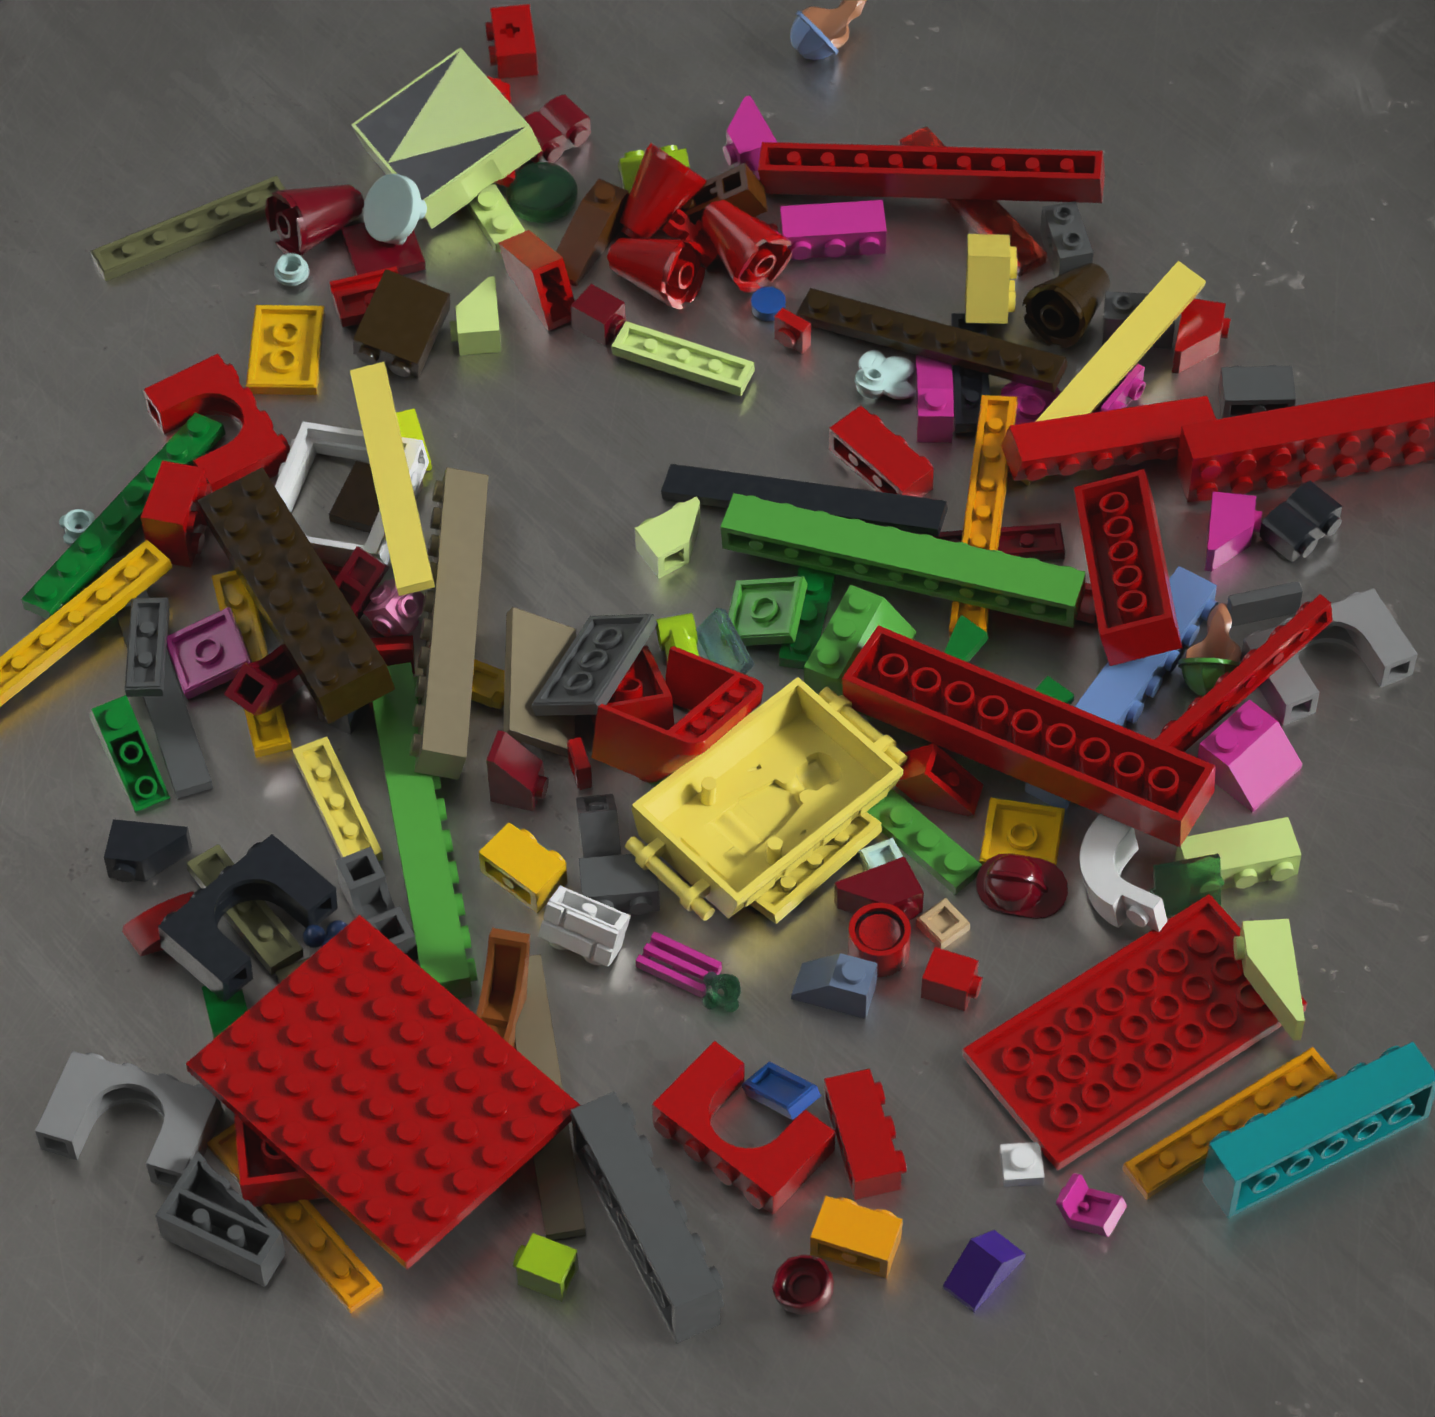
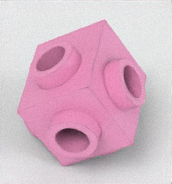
[363,579,424,637]

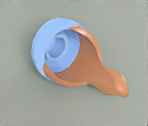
[790,0,867,60]

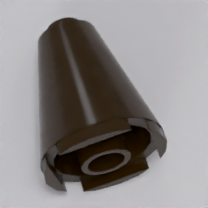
[1022,263,1110,349]

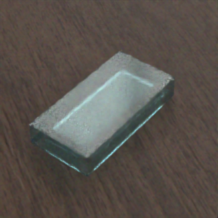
[696,608,755,674]

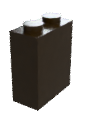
[353,269,450,379]

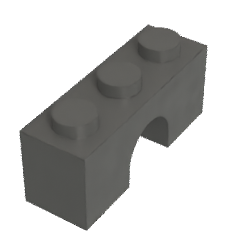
[335,847,418,961]

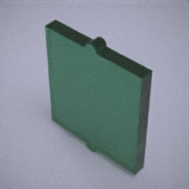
[1150,854,1225,918]

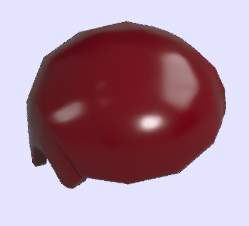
[772,1254,834,1316]

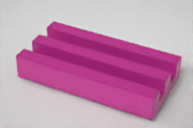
[635,931,722,999]

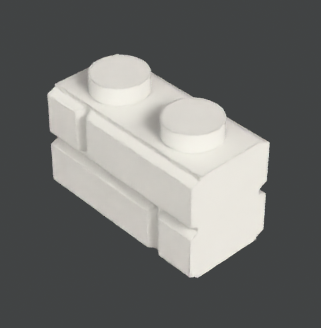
[538,886,631,967]

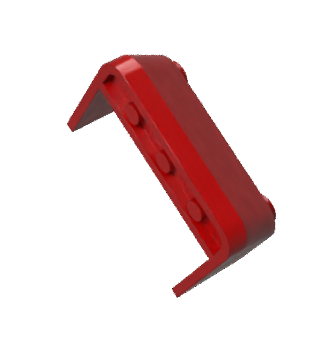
[591,646,764,783]

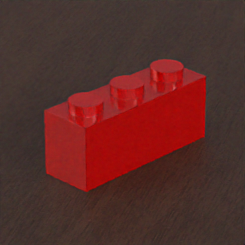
[829,405,934,498]
[824,1068,907,1200]

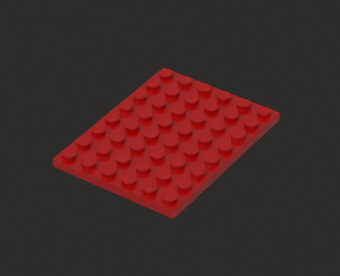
[186,915,581,1270]

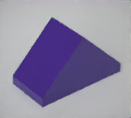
[943,1230,1026,1312]

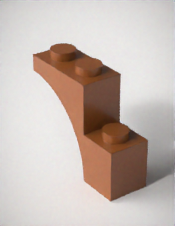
[476,928,531,1047]

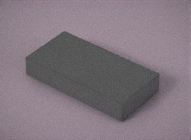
[1227,582,1303,627]

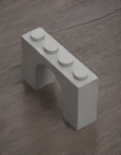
[1241,588,1418,726]
[35,1051,223,1188]

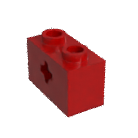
[485,4,538,79]

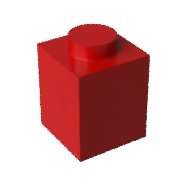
[921,946,983,1011]

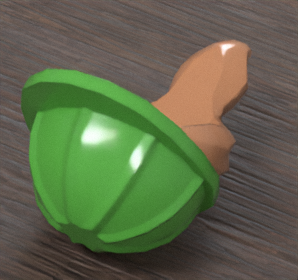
[1178,603,1242,696]

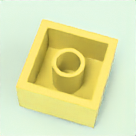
[965,234,1017,324]

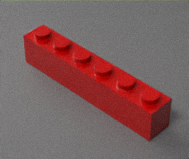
[1001,396,1216,481]

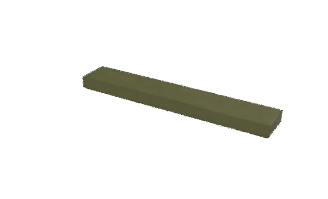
[90,175,286,282]

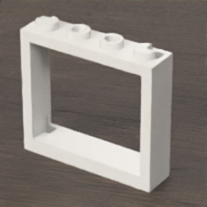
[275,422,429,567]

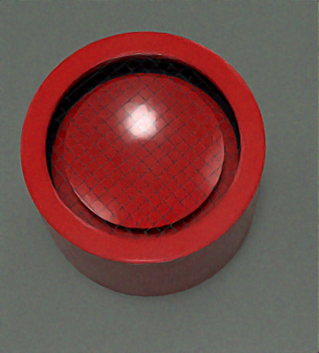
[848,902,911,977]

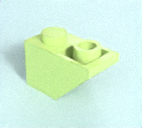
[635,497,701,579]

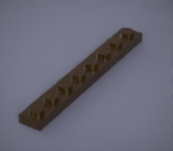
[796,288,1068,392]

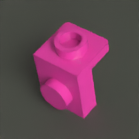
[1056,1173,1127,1237]

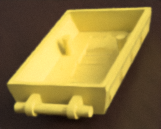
[625,677,907,921]

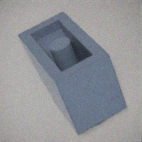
[791,953,877,1019]

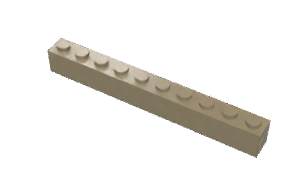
[410,467,489,780]

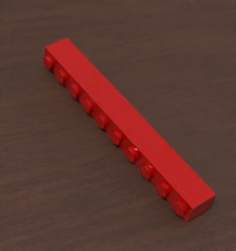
[758,142,1105,203]

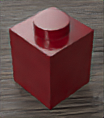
[570,284,627,346]

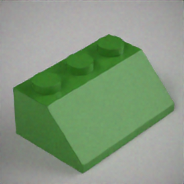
[804,585,917,718]

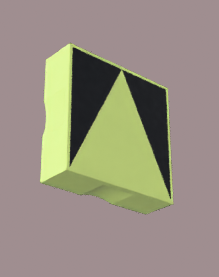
[351,47,542,229]

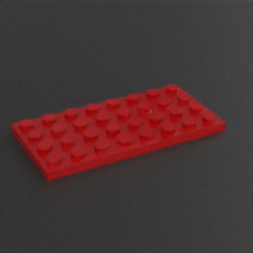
[962,894,1307,1171]

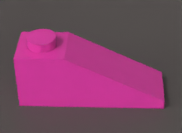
[916,355,954,443]

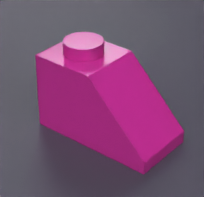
[723,95,777,172]
[1205,492,1262,572]

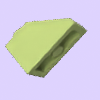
[450,276,501,355]

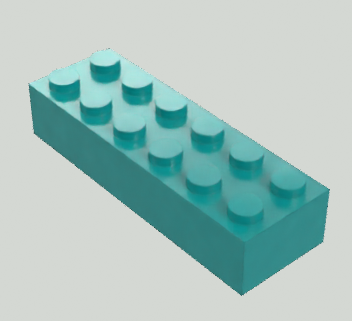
[1202,1041,1435,1219]

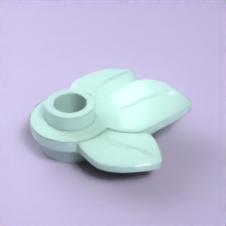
[855,350,916,399]

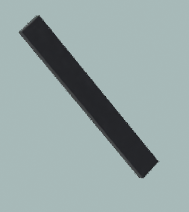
[661,464,948,537]

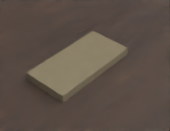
[503,607,576,757]

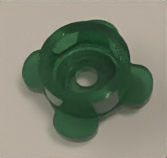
[702,972,741,1013]

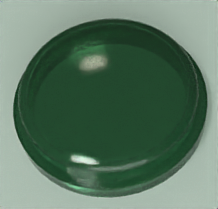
[506,162,578,223]

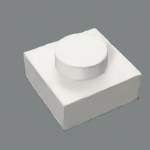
[1000,1142,1044,1187]

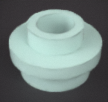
[274,253,309,286]

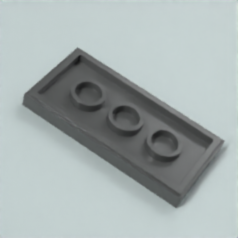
[531,614,657,716]

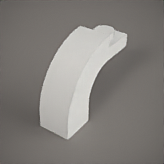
[1080,814,1167,932]

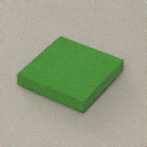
[723,576,808,647]

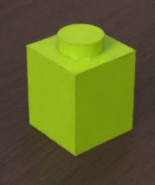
[513,1233,579,1302]

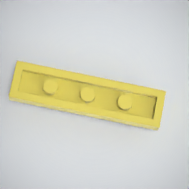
[292,736,384,862]
[750,812,882,924]

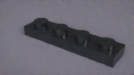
[951,313,990,432]

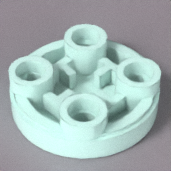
[363,174,427,245]

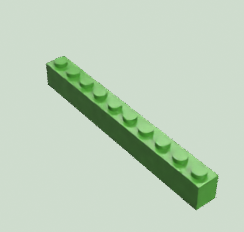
[720,493,1086,628]
[372,662,478,999]

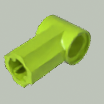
[656,613,699,662]

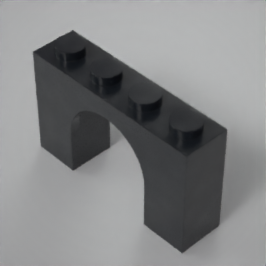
[158,834,338,1002]

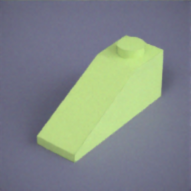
[1233,919,1305,1040]

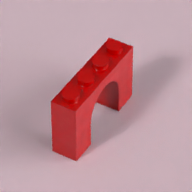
[143,353,290,493]
[652,1041,835,1215]

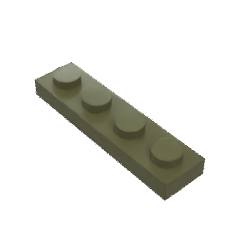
[186,844,304,976]

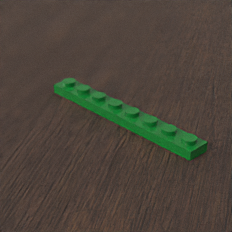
[21,412,226,619]

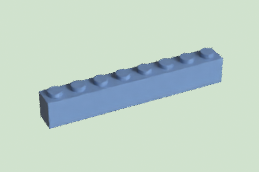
[1025,566,1218,810]

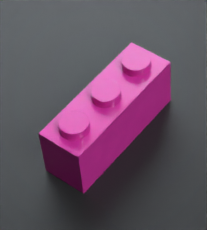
[780,200,887,260]

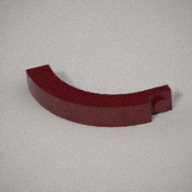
[224,546,390,715]

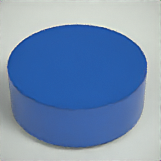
[751,287,786,321]

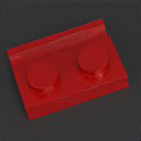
[329,266,398,328]

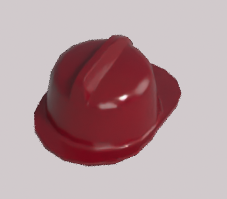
[976,853,1068,918]

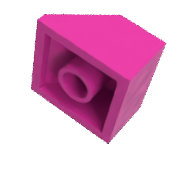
[1197,699,1302,813]

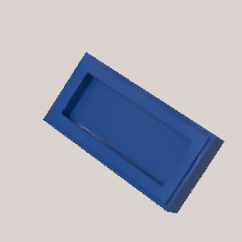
[741,1062,821,1120]

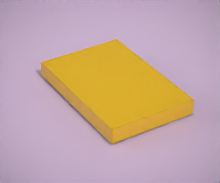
[246,305,325,395]

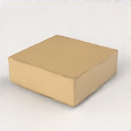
[916,898,970,949]

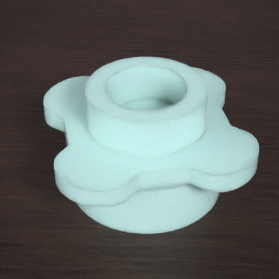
[59,509,95,545]

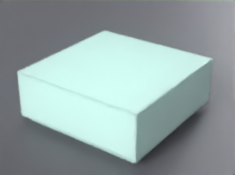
[858,837,903,871]

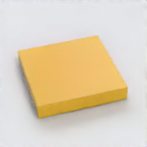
[979,797,1065,865]

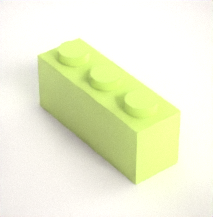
[1175,817,1302,896]

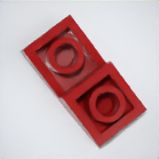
[122,891,194,957]

